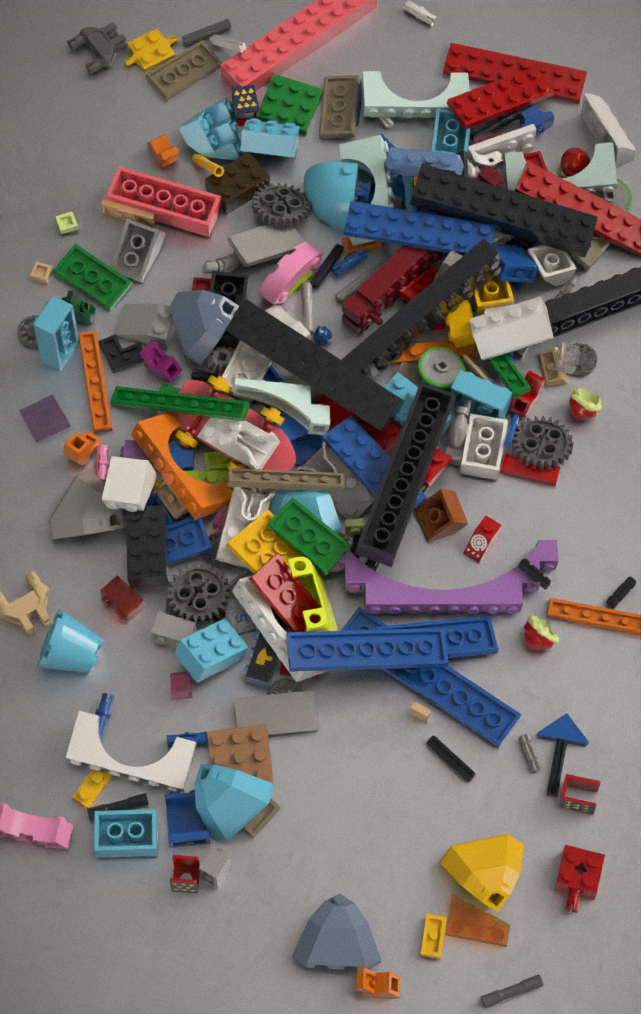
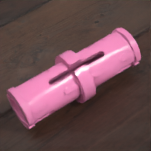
[94,445,110,483]

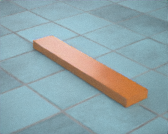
[78,330,113,433]
[546,598,641,636]

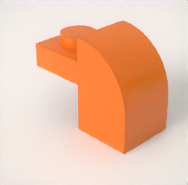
[147,134,179,168]
[63,430,102,465]
[355,968,401,998]

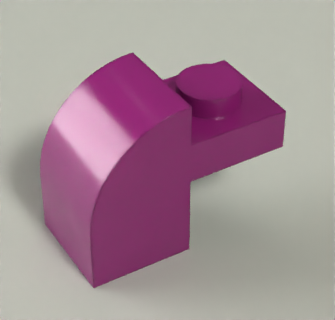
[139,340,182,383]

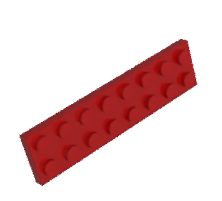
[443,43,587,103]
[514,161,641,257]
[314,393,452,488]

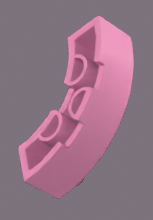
[257,242,324,305]
[0,803,73,849]

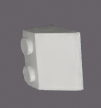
[527,245,576,286]

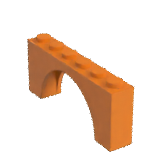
[131,412,232,520]

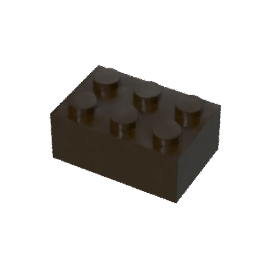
[205,152,270,215]

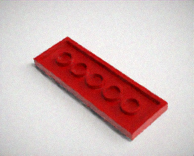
[446,66,555,129]

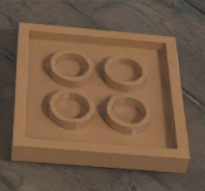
[207,725,274,784]

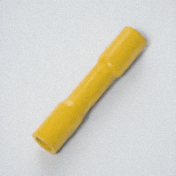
[192,153,224,177]

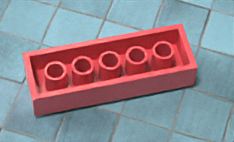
[106,166,222,237]

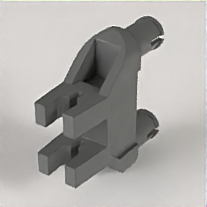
[67,22,127,74]

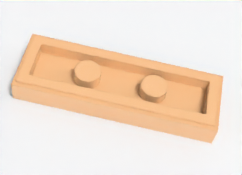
[101,199,155,228]

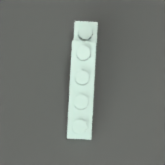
[233,378,330,435]

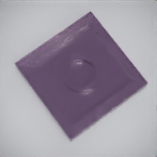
[19,394,70,443]

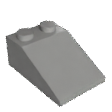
[110,219,166,282]
[114,304,175,350]

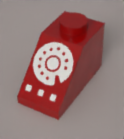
[463,515,502,563]

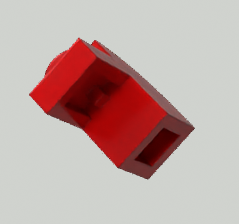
[509,371,546,418]

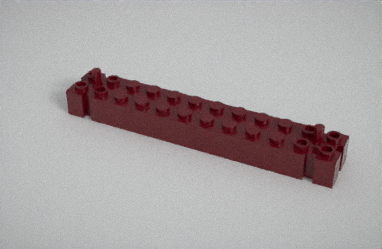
[342,165,504,335]

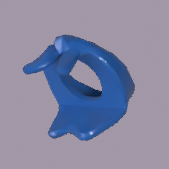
[355,181,375,204]

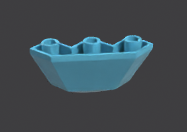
[179,97,244,160]
[268,489,342,533]
[194,764,275,841]

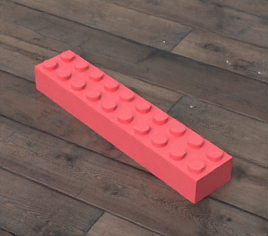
[220,0,377,91]

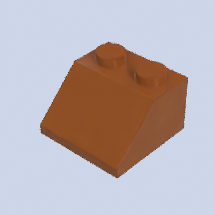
[414,489,468,542]

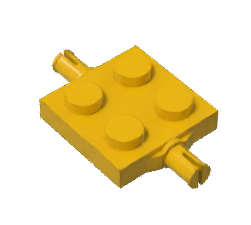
[124,28,179,73]

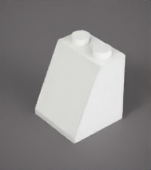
[102,456,157,512]

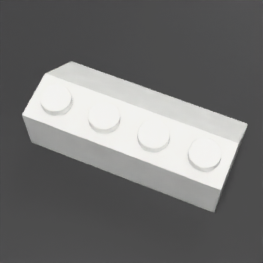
[580,93,636,167]
[470,296,554,361]

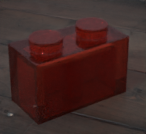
[100,575,145,623]

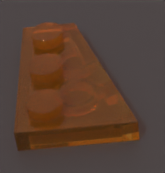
[445,893,510,947]

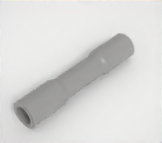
[301,282,314,335]

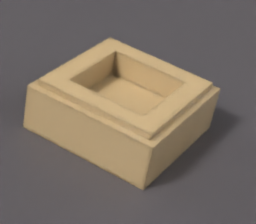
[29,261,53,284]
[410,702,431,723]

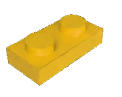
[72,769,112,809]
[420,914,447,959]

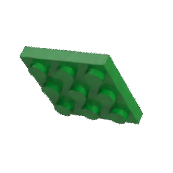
[256,74,323,135]

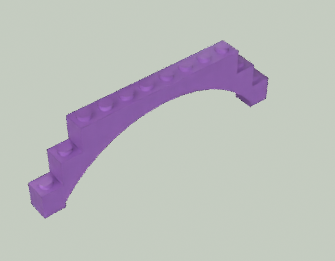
[330,540,559,614]

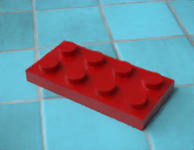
[249,553,321,632]

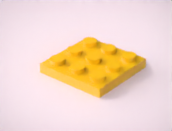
[226,510,303,573]

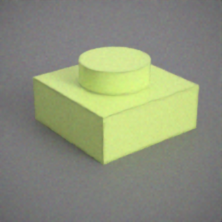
[55,211,78,235]
[345,518,365,536]

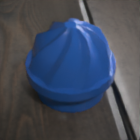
[313,326,332,344]

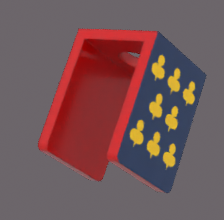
[231,85,259,127]
[559,774,601,814]
[170,855,200,893]

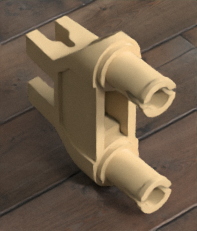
[0,571,52,637]

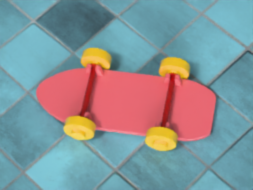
[173,375,296,471]

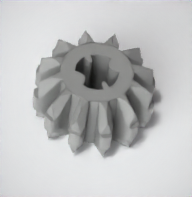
[207,345,234,376]

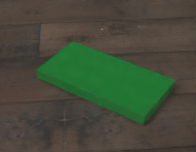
[53,244,133,312]
[267,497,352,575]

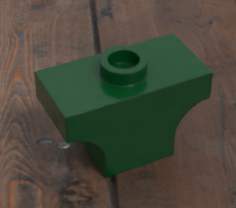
[62,290,96,325]

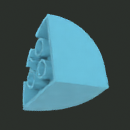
[304,161,358,232]

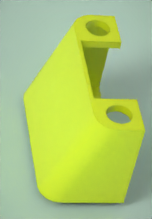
[287,557,338,632]

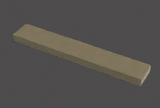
[228,468,344,492]

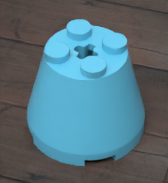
[37,610,104,673]

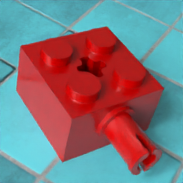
[554,845,605,913]

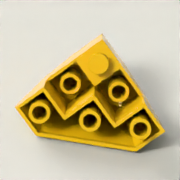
[439,834,524,912]

